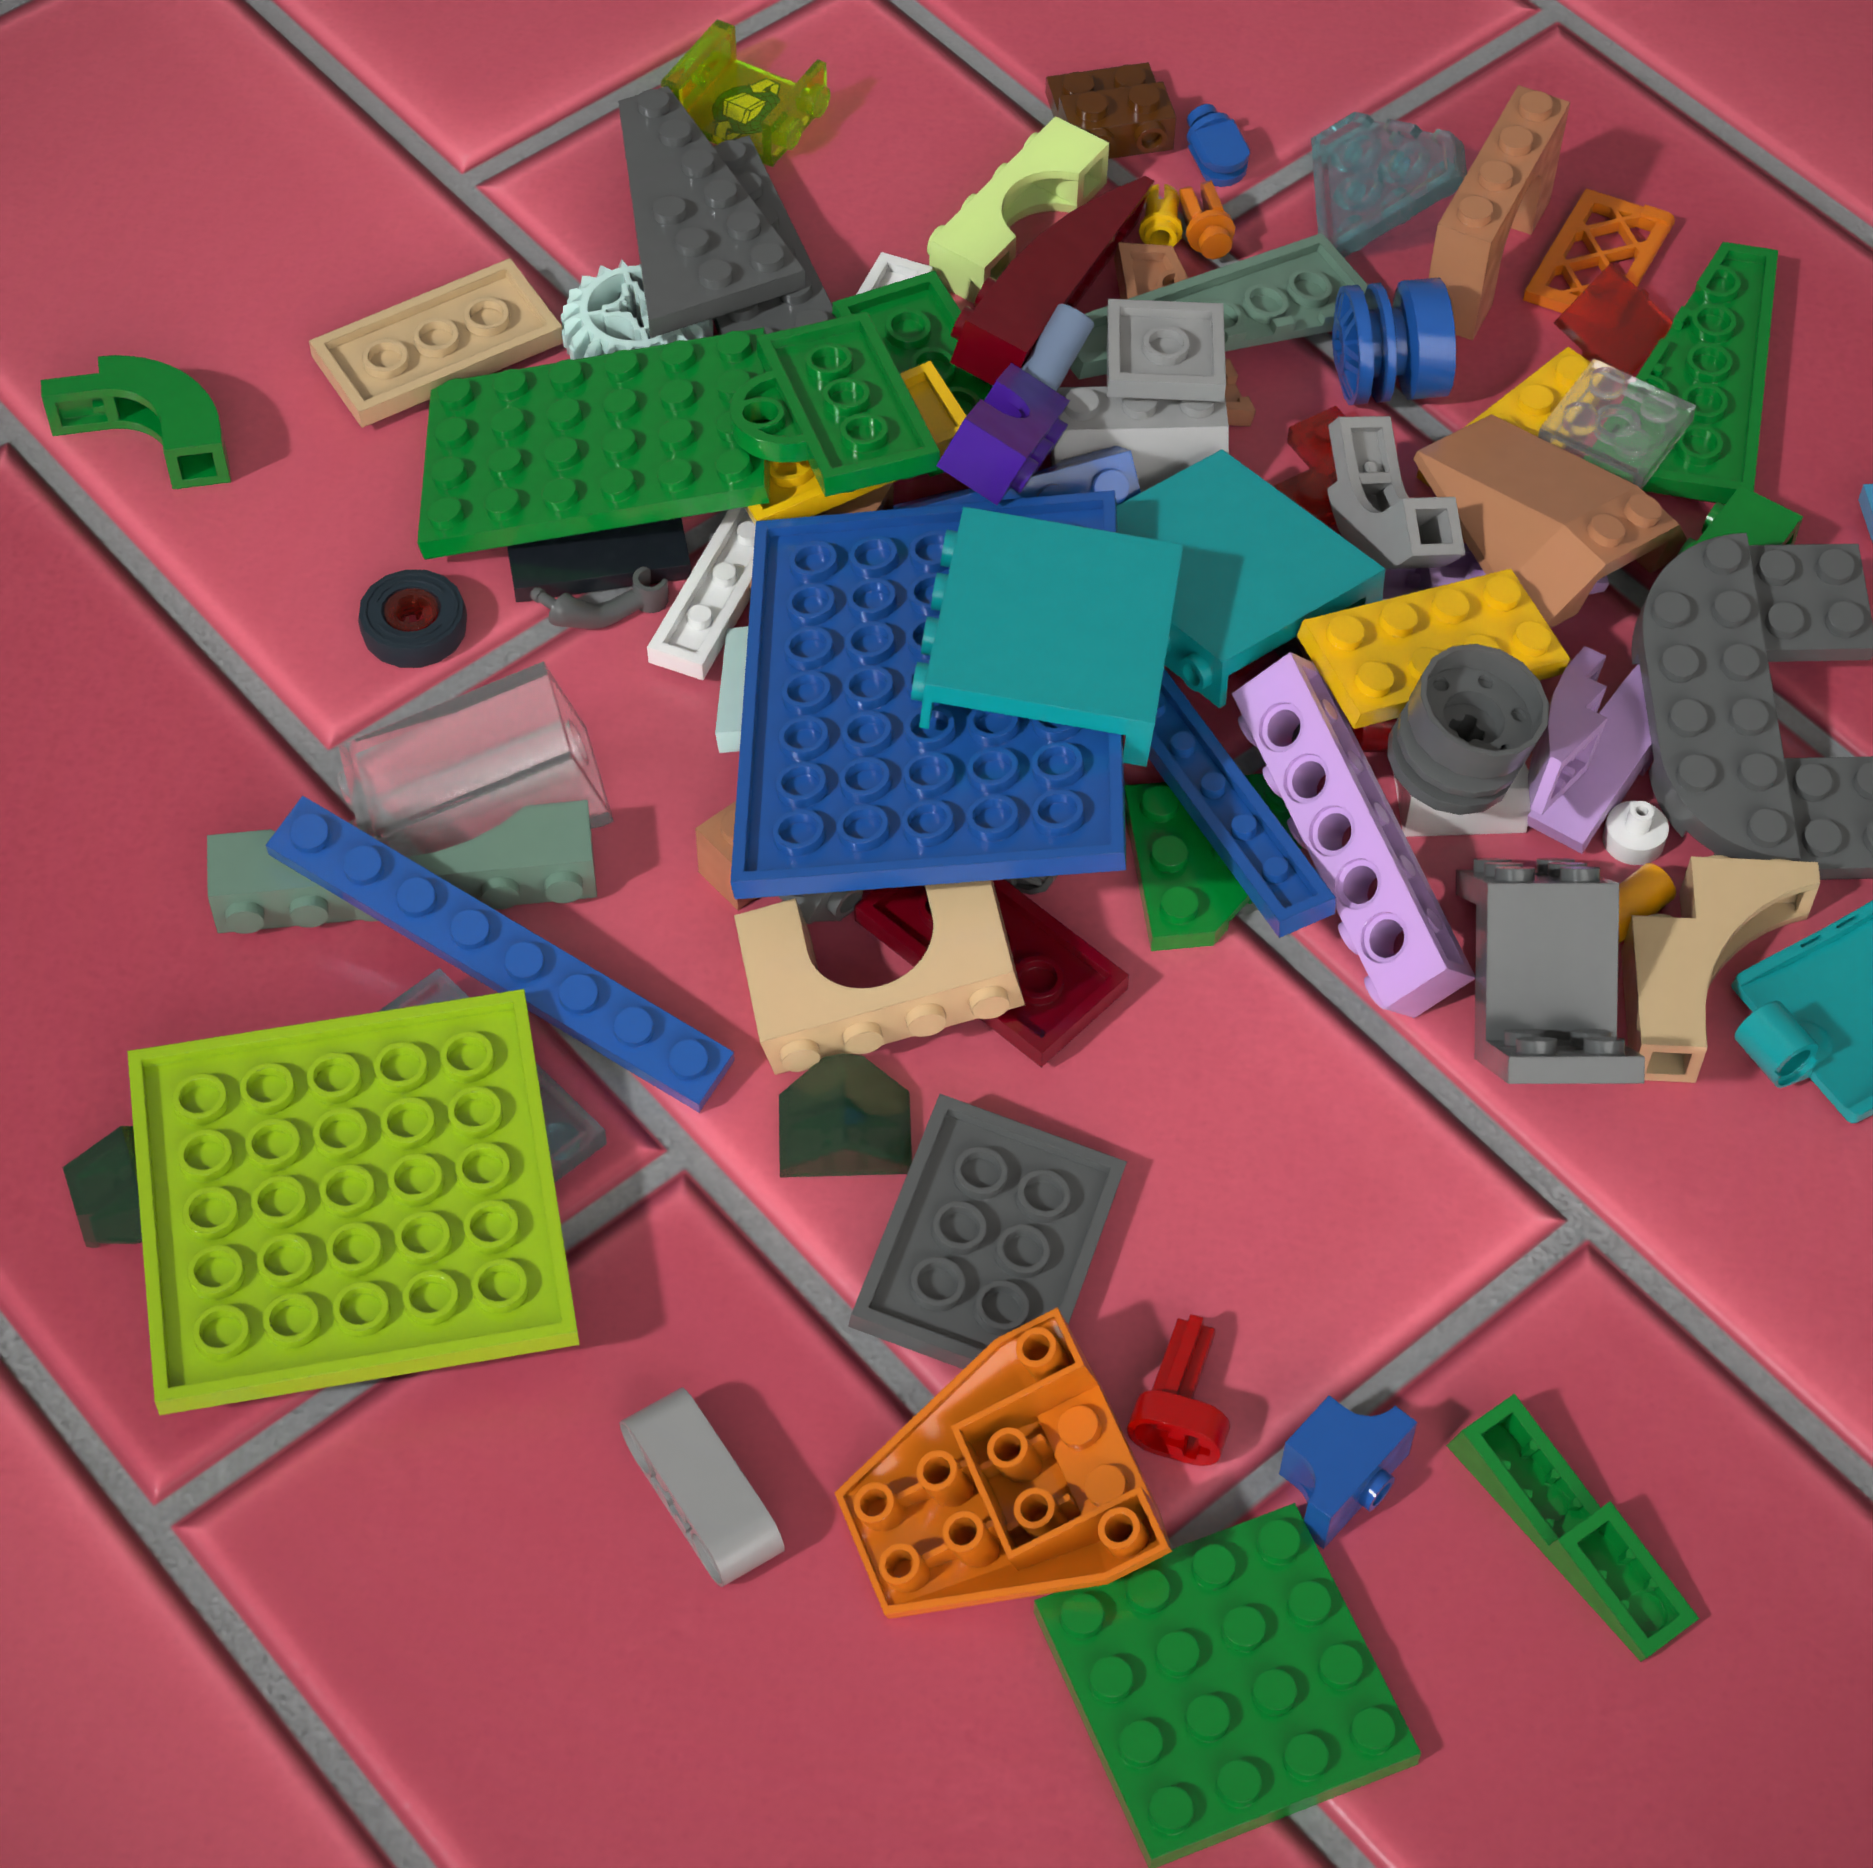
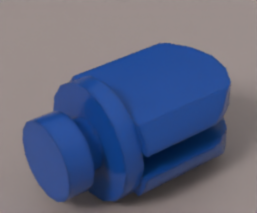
[1186,104,1250,187]

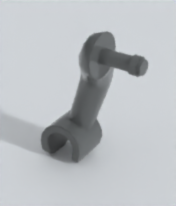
[530,566,669,629]

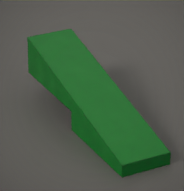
[1446,1393,1700,1662]

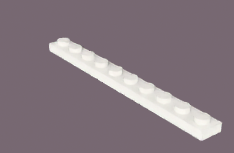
[647,252,933,680]

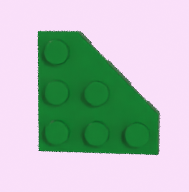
[1124,773,1303,951]

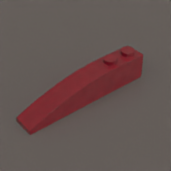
[950,176,1155,385]

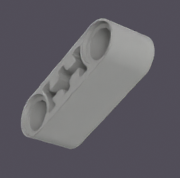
[619,1387,785,1587]

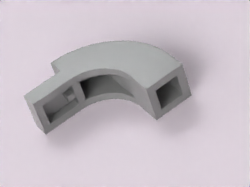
[1327,416,1465,569]

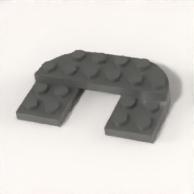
[1631,533,1873,880]

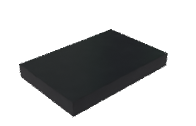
[507,518,691,602]

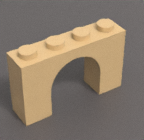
[734,880,1025,1075]

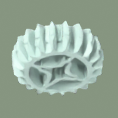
[561,259,714,360]

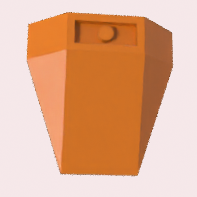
[834,1307,1172,1619]

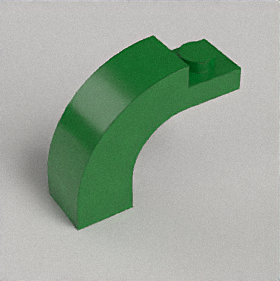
[41,355,231,490]

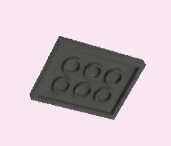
[848,1094,1127,1369]

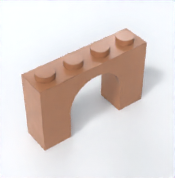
[1428,85,1570,341]

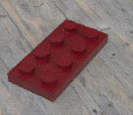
[854,879,1129,1068]

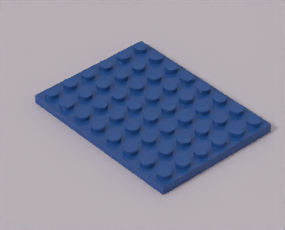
[730,490,1127,899]

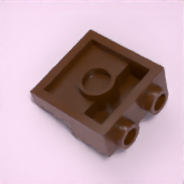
[1045,62,1176,159]

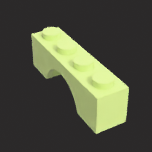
[927,116,1109,303]

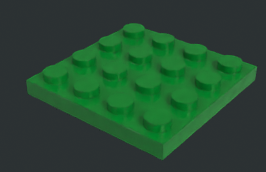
[1033,1503,1421,1868]

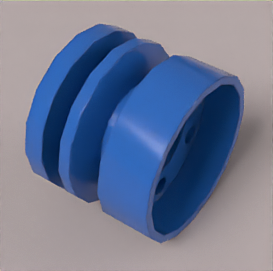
[1332,277,1456,406]

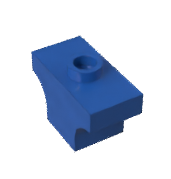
[1279,1396,1418,1549]

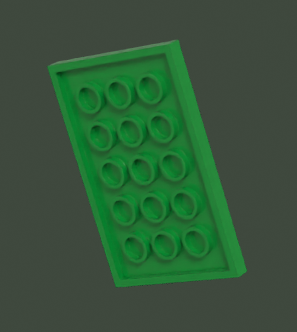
[417,327,770,560]

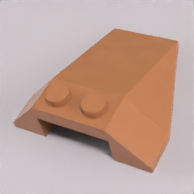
[1413,414,1687,628]

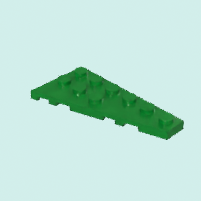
[1583,242,1778,504]

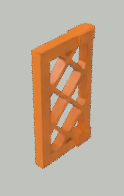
[1523,188,1675,331]

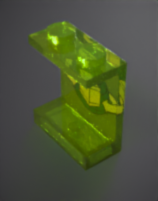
[660,19,830,167]

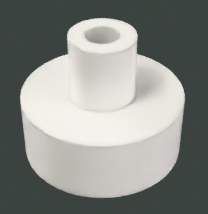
[1602,801,1669,865]

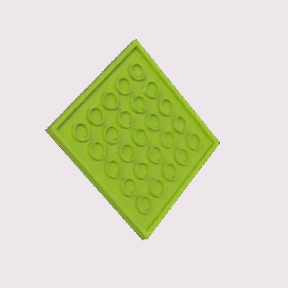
[127,989,580,1415]

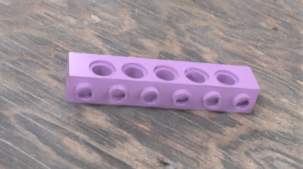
[1232,652,1475,1018]

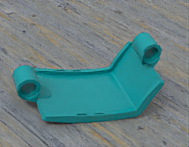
[1731,900,1873,1123]

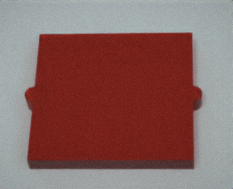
[1554,263,1673,387]

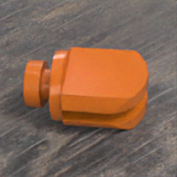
[1179,180,1236,259]

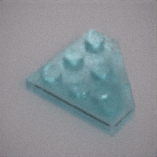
[1311,112,1467,257]

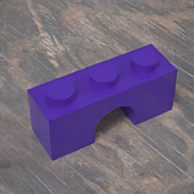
[936,363,1070,505]

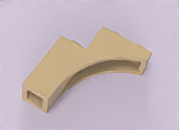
[1621,855,1820,1083]

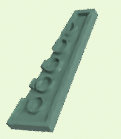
[1070,233,1368,379]

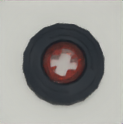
[358,570,467,668]

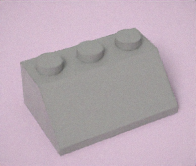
[1050,386,1229,492]

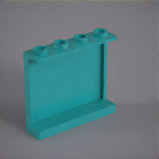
[1117,449,1386,708]
[911,506,1184,767]

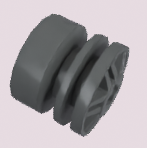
[1387,644,1549,815]

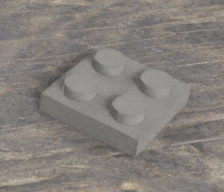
[1107,299,1226,402]

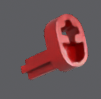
[1127,1314,1230,1466]

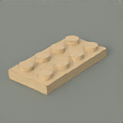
[309,258,563,428]

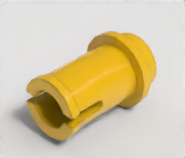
[1139,184,1183,247]

